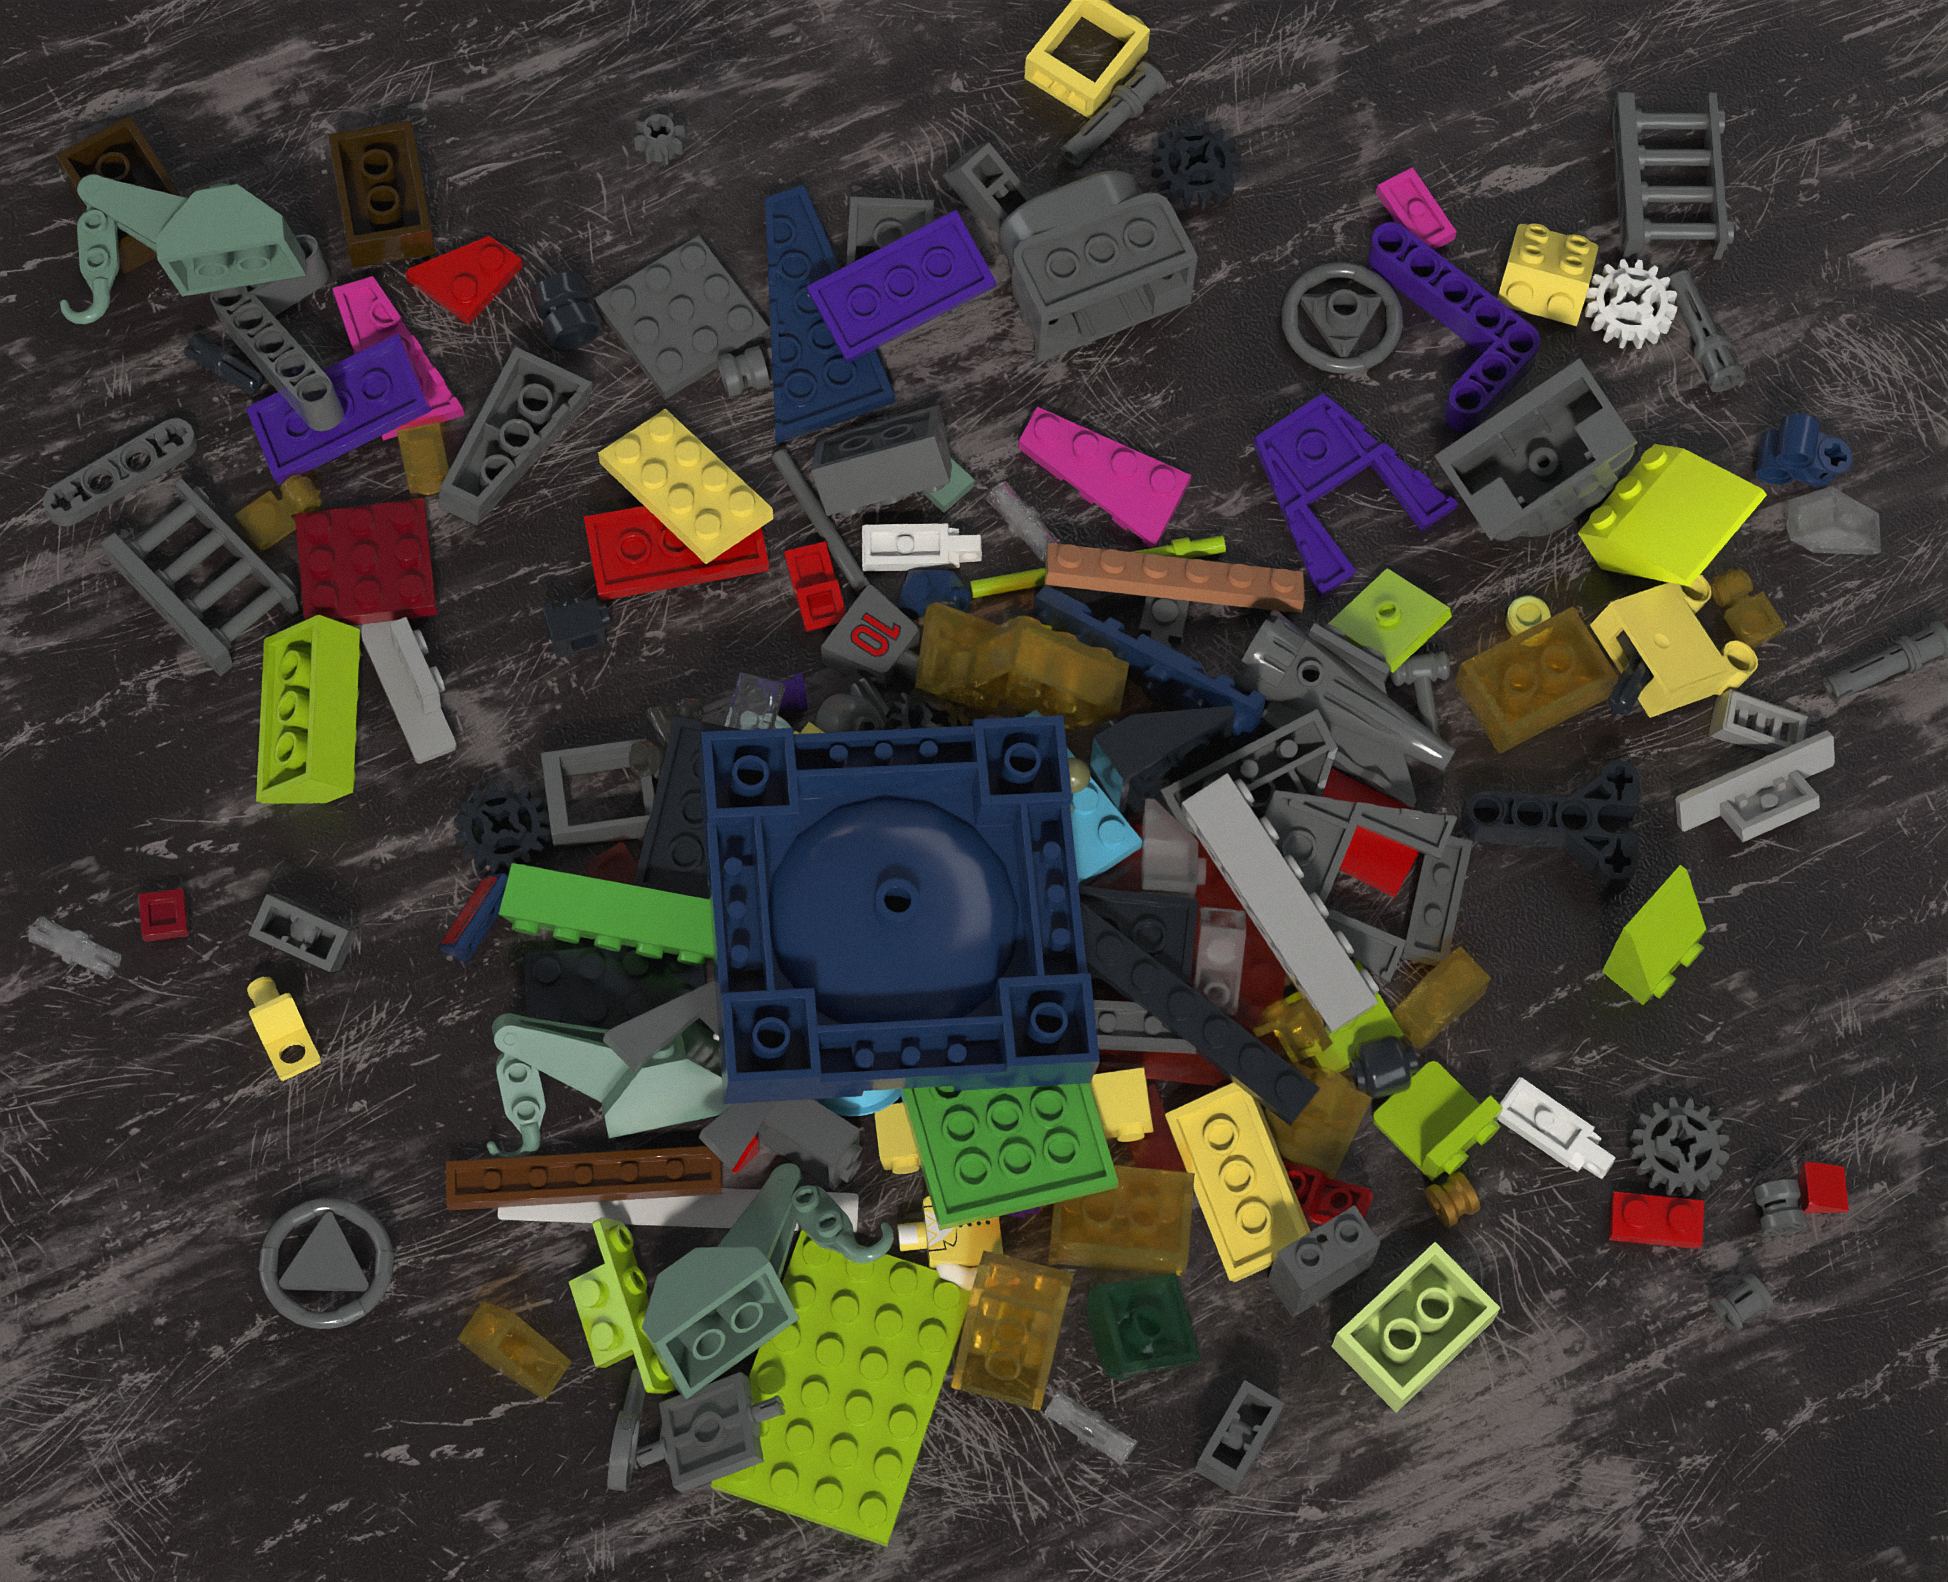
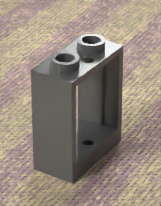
[541,738,660,850]
[756,1099,862,1191]
[1268,1205,1381,1318]

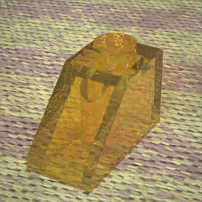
[1391,946,1491,1050]
[457,1301,572,1400]

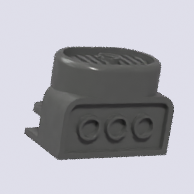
[998,170,1198,363]
[1435,358,1637,541]

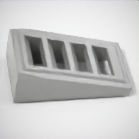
[1709,689,1808,753]

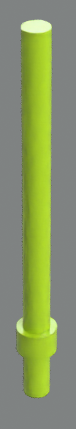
[970,535,1226,598]

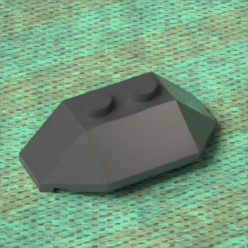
[1160,709,1338,835]

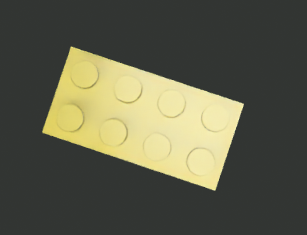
[598,409,774,564]
[1165,1082,1311,1282]

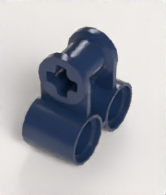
[1755,414,1853,488]

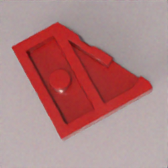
[405,236,523,325]

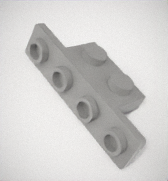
[356,617,457,764]
[1675,730,1835,842]

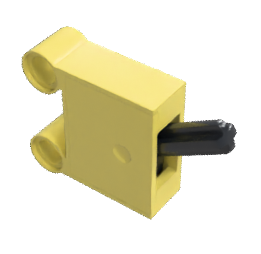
[1590,575,1758,718]

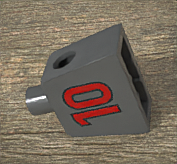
[821,584,931,690]

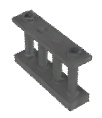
[1611,92,1734,260]
[101,478,300,677]

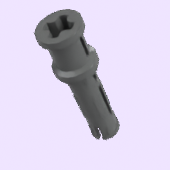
[1060,62,1167,167]
[1668,270,1745,392]
[1823,620,1948,703]

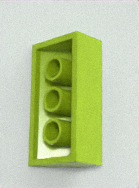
[256,615,361,804]

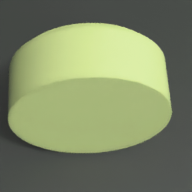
[1506,596,1551,641]

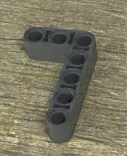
[210,234,344,431]

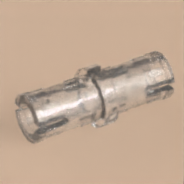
[986,481,1062,562]
[28,916,122,980]
[1044,1390,1138,1466]

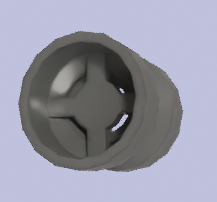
[717,346,770,398]
[1753,1179,1808,1236]

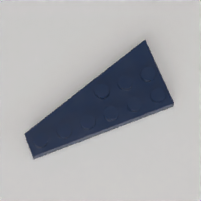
[765,185,895,444]
[1034,585,1266,753]

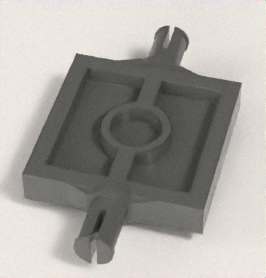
[635,1372,785,1493]

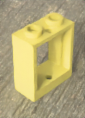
[1025,0,1150,119]

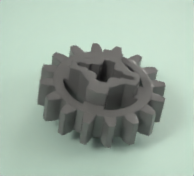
[1630,1097,1730,1197]

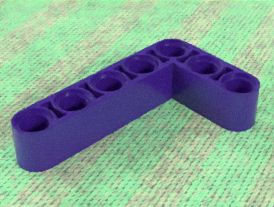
[1368,222,1541,432]

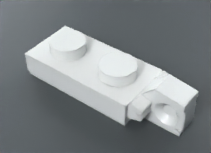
[862,524,982,571]
[1498,1077,1615,1179]

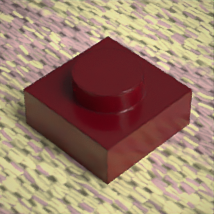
[138,888,189,942]

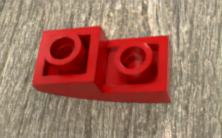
[1283,1161,1373,1225]

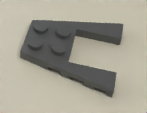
[1264,790,1457,983]
[603,980,777,1170]

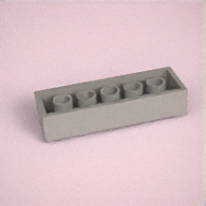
[1181,773,1379,1037]

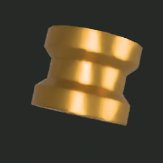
[1425,1171,1481,1228]

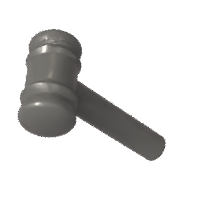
[1389,650,1450,738]

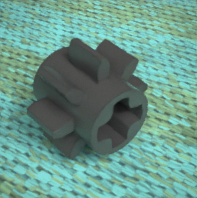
[634,111,685,165]

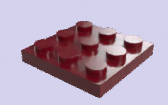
[295,498,437,626]

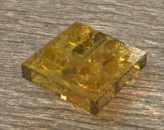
[915,602,1008,713]
[1264,1059,1372,1179]

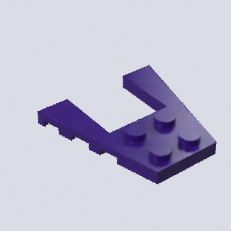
[1253,393,1458,599]

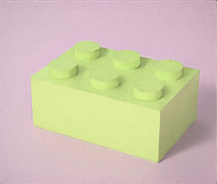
[1331,1242,1500,1413]

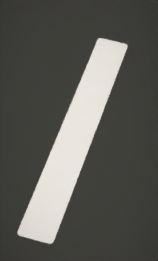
[498,1188,858,1232]

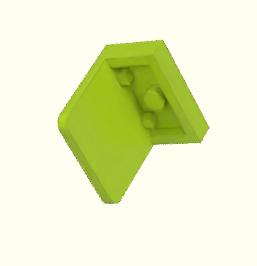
[1373,1061,1503,1182]

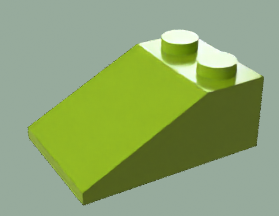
[1602,865,1706,1005]

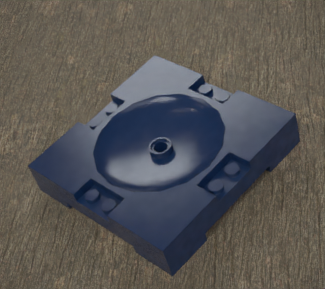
[698,715,1100,1104]

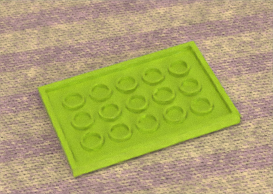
[711,1229,975,1547]

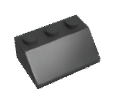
[811,405,952,516]

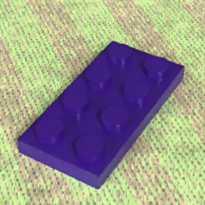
[806,210,997,364]
[246,333,433,485]

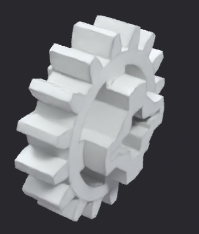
[1585,259,1677,349]

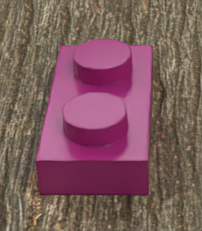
[1376,167,1457,250]

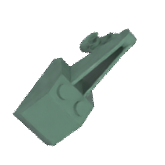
[60,174,307,324]
[487,1013,732,1158]
[642,1163,894,1399]

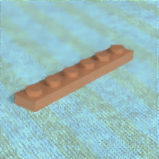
[1045,543,1305,613]

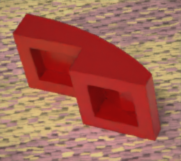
[783,541,846,632]

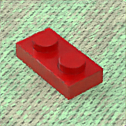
[1609,1192,1704,1249]

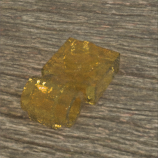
[235,474,321,552]
[1710,568,1785,649]

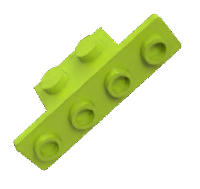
[569,1218,677,1394]

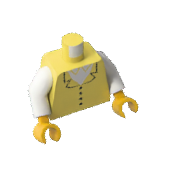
[897,1196,1021,1291]

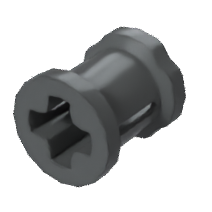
[1711,1273,1773,1333]

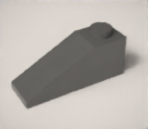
[942,142,1034,233]

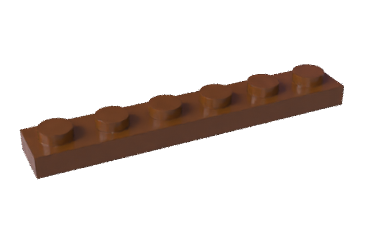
[446,1146,722,1211]

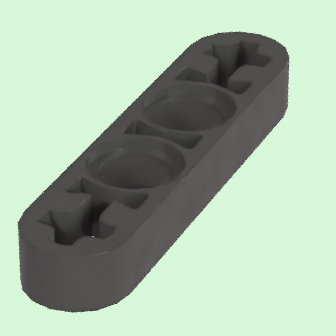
[43,418,197,526]

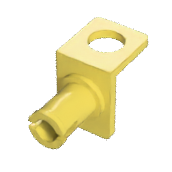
[247,977,321,1081]

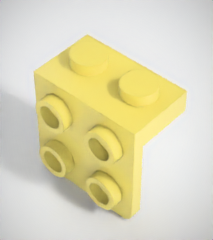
[1497,224,1598,326]

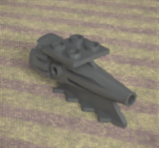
[1233,609,1456,808]

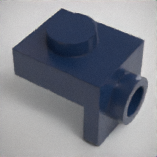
[897,569,971,628]

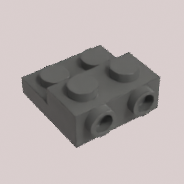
[846,197,934,266]

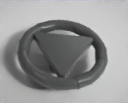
[1281,262,1403,374]
[259,1198,394,1329]

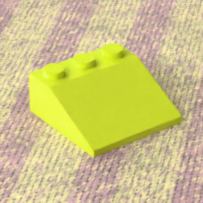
[1578,444,1767,586]

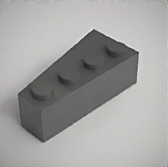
[438,346,593,525]

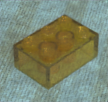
[1455,607,1619,754]
[964,616,1129,731]
[1048,1165,1195,1276]
[951,1250,1074,1411]

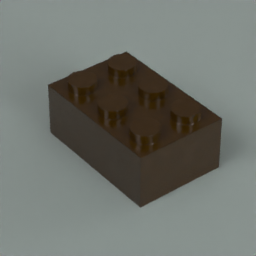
[56,116,182,274]
[328,120,436,268]

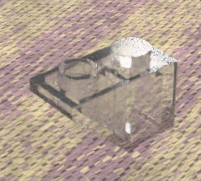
[1193,907,1246,1014]

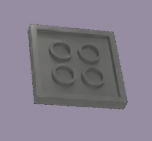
[594,235,770,400]

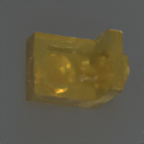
[1252,997,1333,1063]

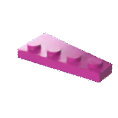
[332,276,465,440]
[1018,407,1191,549]

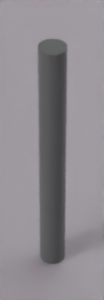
[772,449,871,595]

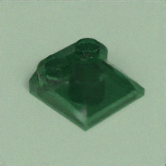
[1086,1273,1201,1381]

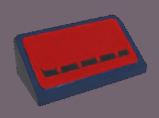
[439,873,508,963]

